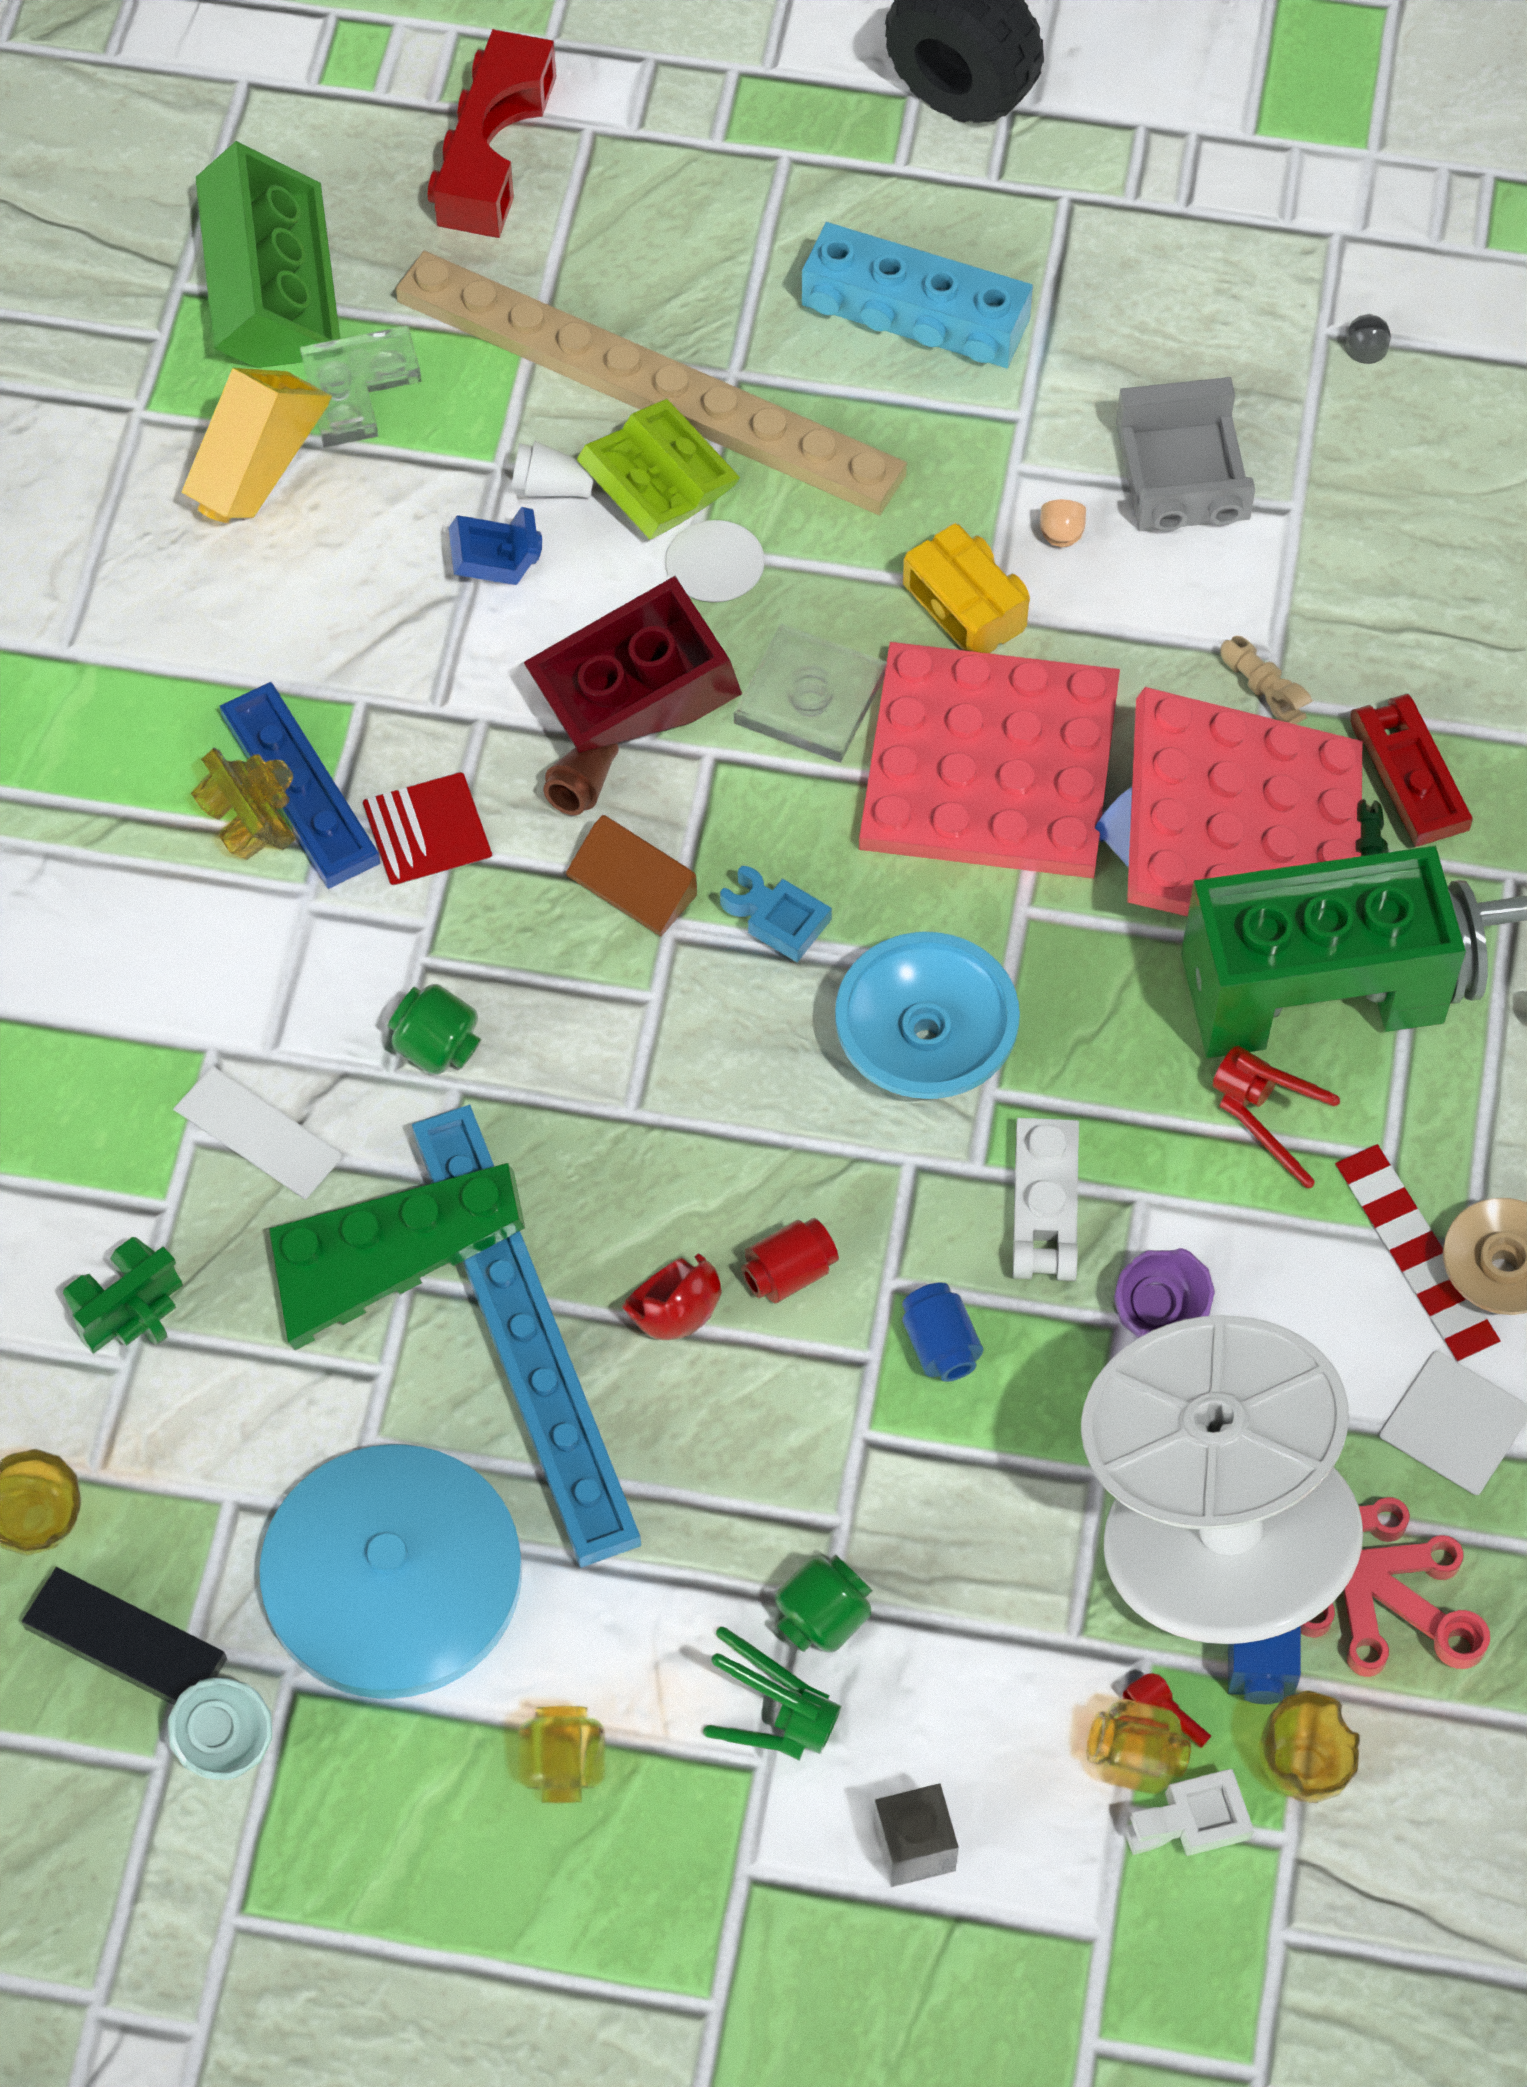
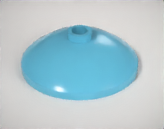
[835,932,1020,1099]

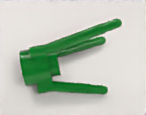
[703,1626,842,1761]

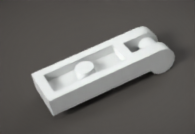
[1013,1118,1079,1281]

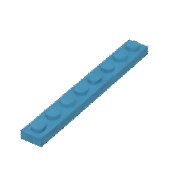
[412,1104,641,1568]

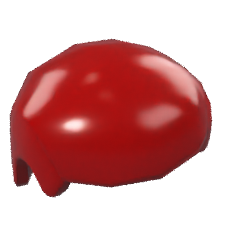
[622,1253,722,1341]

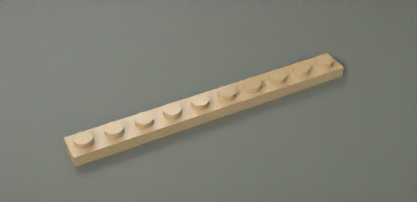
[396,250,907,516]

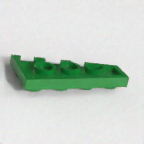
[269,1163,525,1351]

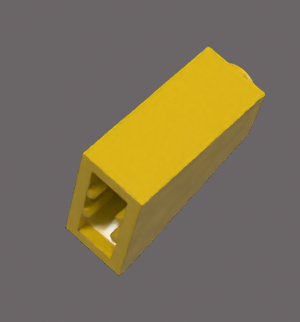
[181,368,332,523]

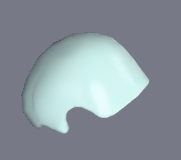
[168,1677,272,1780]

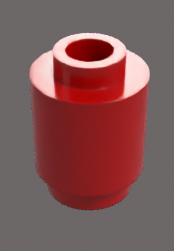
[741,1218,839,1304]

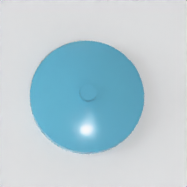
[259,1444,522,1699]

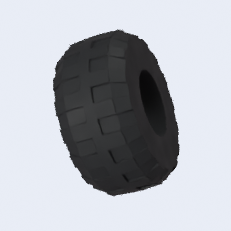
[885,0,1044,123]

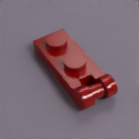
[1350,694,1473,847]

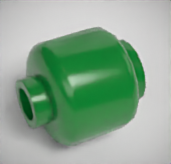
[387,984,482,1075]
[775,1554,873,1653]

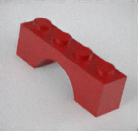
[428,29,557,238]

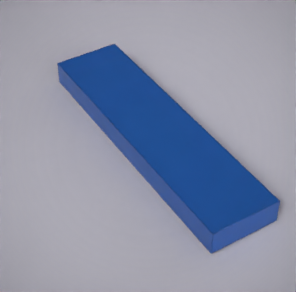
[219,682,381,889]

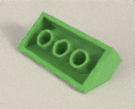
[196,141,342,368]

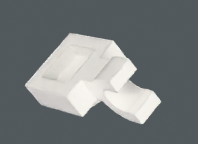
[1124,1769,1254,1856]

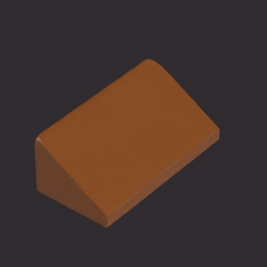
[566,815,697,937]

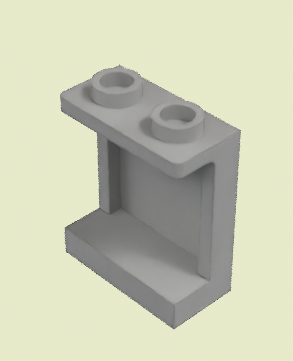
[1116,377,1255,531]

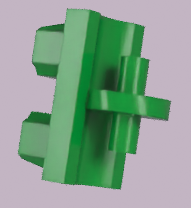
[63,1237,183,1354]

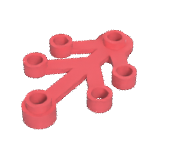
[1301,1497,1490,1677]

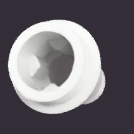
[511,441,594,498]

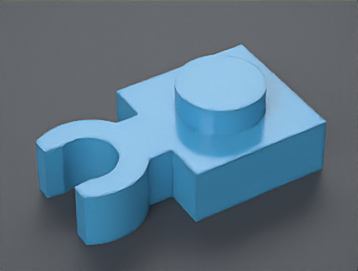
[720,866,832,963]

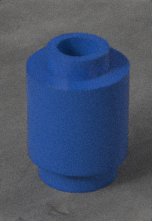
[902,1282,984,1382]

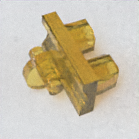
[191,748,296,860]

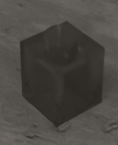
[873,1783,959,1888]

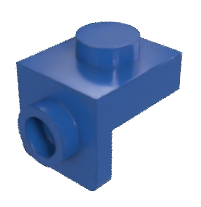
[448,507,542,585]

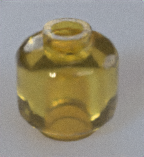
[1086,1699,1191,1794]
[518,1706,605,1804]

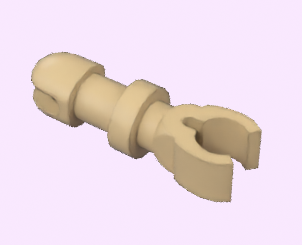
[1220,635,1313,724]

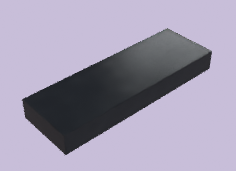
[21,1567,227,1705]

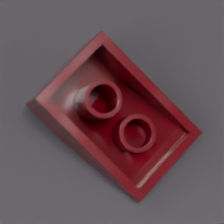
[524,576,742,753]

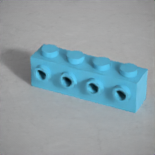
[802,222,1033,369]

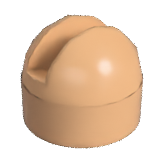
[1040,499,1086,548]

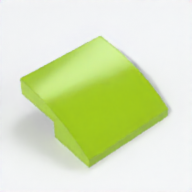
[576,399,740,540]

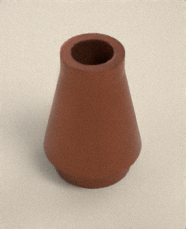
[543,743,619,815]

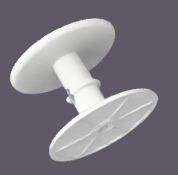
[1081,1315,1363,1644]

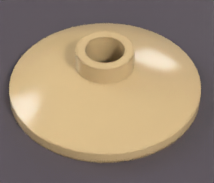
[1443,1198,1527,1315]

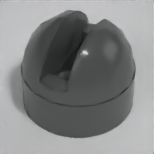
[1344,314,1391,364]

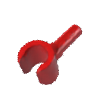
[1122,1673,1212,1748]

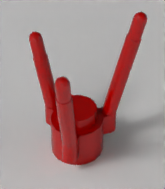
[1212,1045,1340,1189]

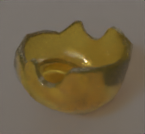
[0,1449,81,1556]
[1258,1690,1360,1803]

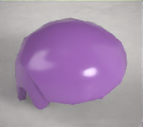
[1114,1248,1215,1338]

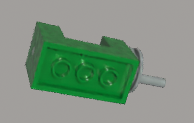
[1181,845,1527,1059]

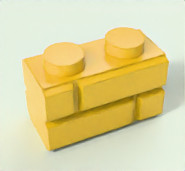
[903,523,1030,653]

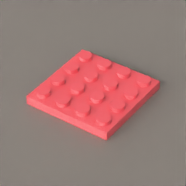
[859,642,1120,879]
[1127,687,1363,916]

